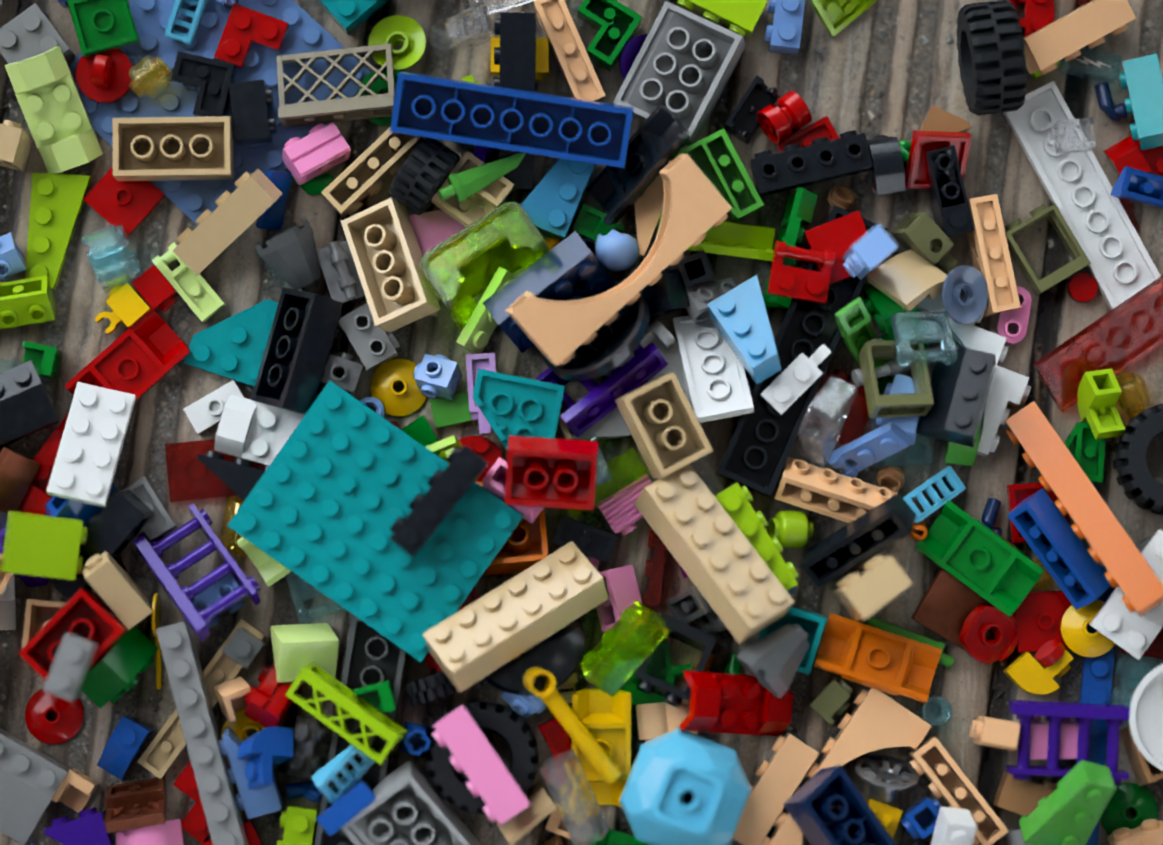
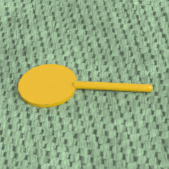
[152,593,162,690]

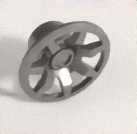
[855,755,919,803]

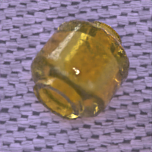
[129,55,173,99]
[1115,371,1151,417]

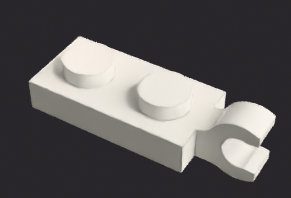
[760,343,832,415]

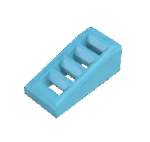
[164,0,208,45]
[903,466,966,525]
[311,744,376,804]

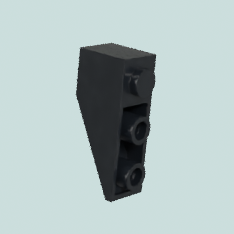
[926,145,974,237]
[197,450,269,501]

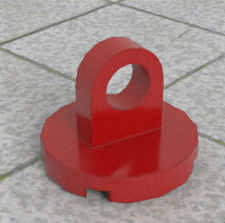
[76,48,134,104]

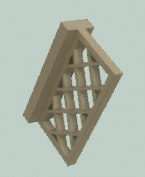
[276,43,395,128]

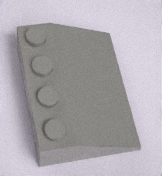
[613,1,746,146]
[0,728,71,845]
[341,760,481,845]

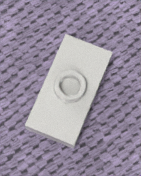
[183,380,245,435]

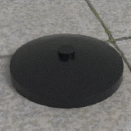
[542,281,650,381]
[483,617,585,696]

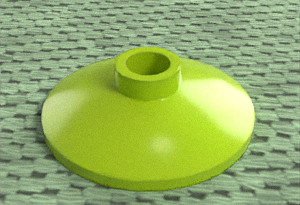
[368,15,426,71]

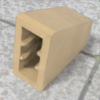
[82,551,153,630]

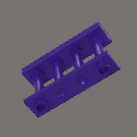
[534,342,669,438]
[133,503,261,641]
[1006,700,1130,784]

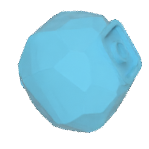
[619,728,752,845]

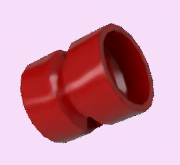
[757,91,812,144]

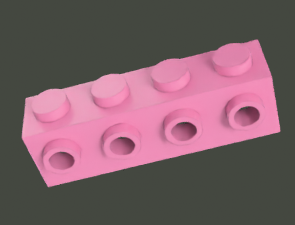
[432,704,531,825]

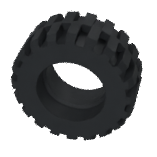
[957,0,1027,115]
[1113,404,1163,515]
[426,701,539,815]

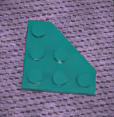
[184,299,278,387]
[472,369,565,449]

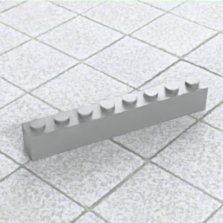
[156,621,249,845]

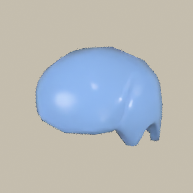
[595,229,639,272]

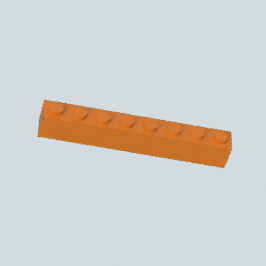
[1005,401,1163,617]

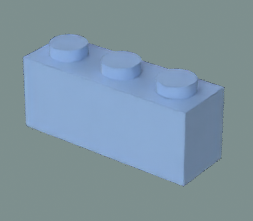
[842,224,898,280]

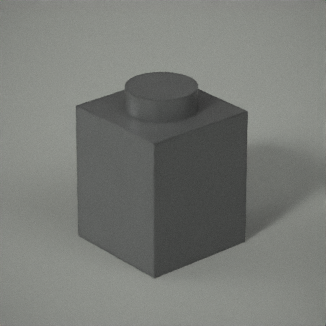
[222,627,267,669]

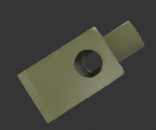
[891,211,958,274]

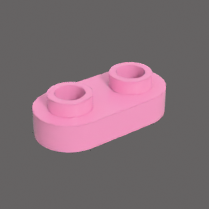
[996,286,1032,345]

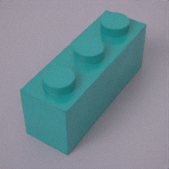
[1119,53,1163,151]

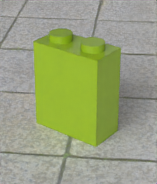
[0,511,87,580]

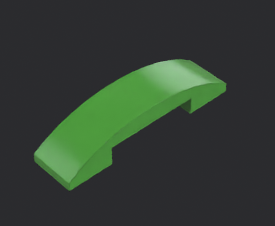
[835,297,895,394]

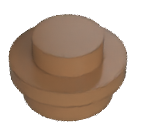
[827,185,855,211]
[876,466,906,492]

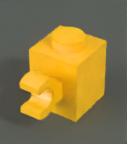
[94,282,151,335]
[865,797,903,838]

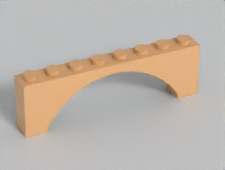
[505,153,732,366]
[760,687,932,845]

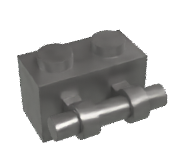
[316,240,366,307]
[665,585,727,636]

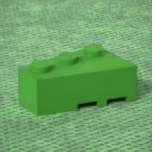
[671,128,764,222]
[1019,760,1115,845]

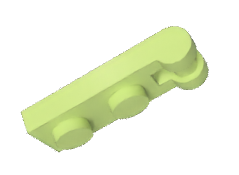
[152,242,226,323]

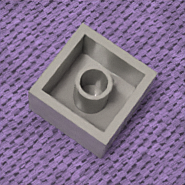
[0,3,76,64]

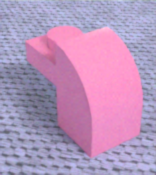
[115,819,183,845]

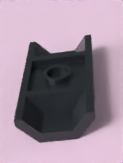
[586,104,690,225]

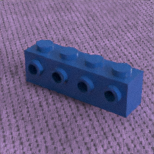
[1007,488,1111,610]

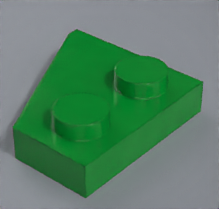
[1064,422,1106,483]

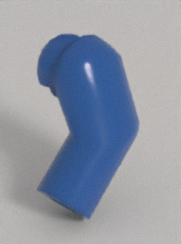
[286,781,323,803]

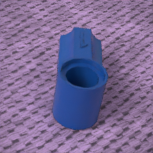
[398,722,431,756]

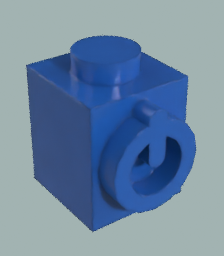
[900,796,942,841]

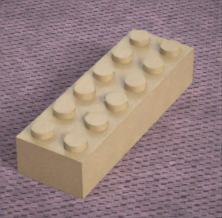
[634,463,795,644]
[422,541,609,693]

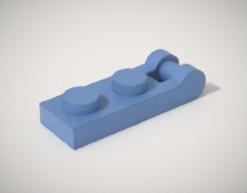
[828,421,910,478]

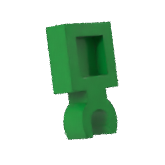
[570,203,625,242]

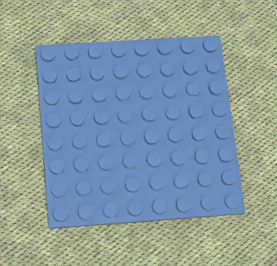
[68,0,371,226]

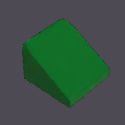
[401,415,439,447]

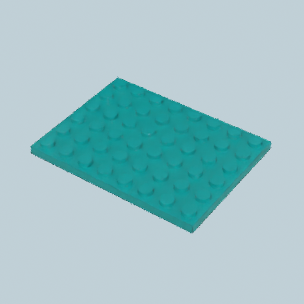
[227,380,524,662]

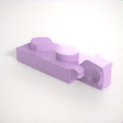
[466,353,496,435]

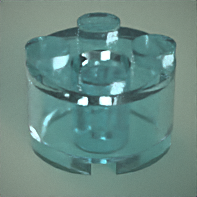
[81,224,140,291]

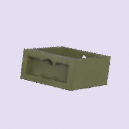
[1005,203,1091,296]
[859,337,934,418]

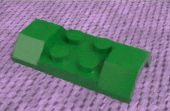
[763,187,818,310]
[915,500,1045,617]

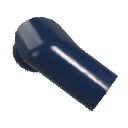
[1095,82,1128,122]
[981,498,1002,536]

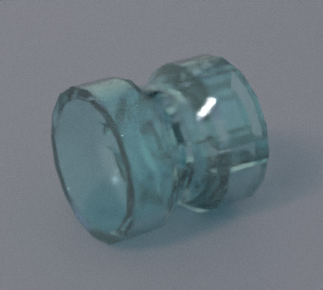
[919,696,952,726]

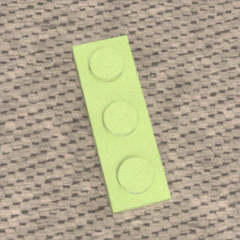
[456,267,516,354]

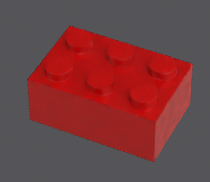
[18,588,128,680]

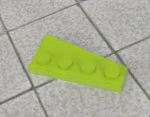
[25,172,92,290]

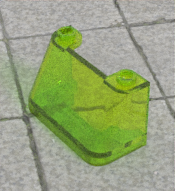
[421,202,549,331]

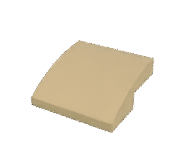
[431,151,515,236]
[867,249,947,312]
[495,781,557,845]

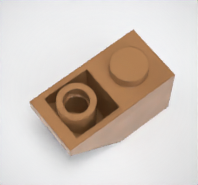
[992,771,1057,816]

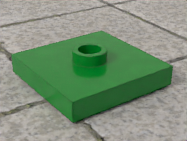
[67,0,140,58]

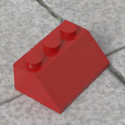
[504,436,598,510]

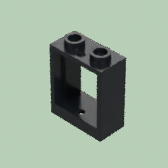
[632,614,717,707]

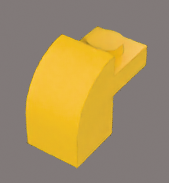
[1003,650,1074,695]

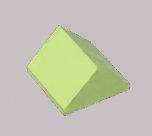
[270,623,339,683]

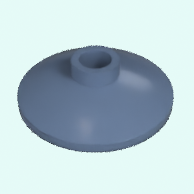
[942,265,988,324]

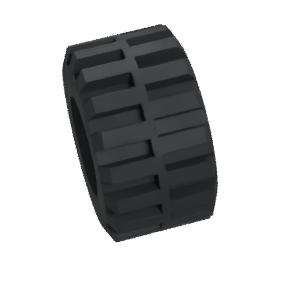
[389,138,460,215]

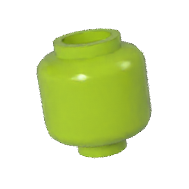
[768,510,814,548]

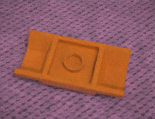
[814,613,942,704]

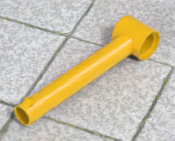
[523,667,621,784]

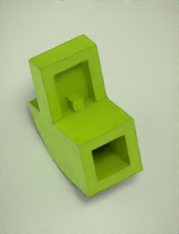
[1077,368,1125,440]

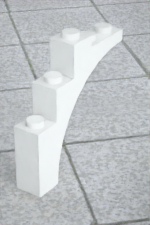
[916,292,1031,457]

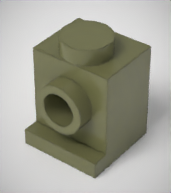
[808,679,853,725]

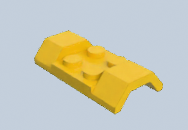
[571,688,631,810]

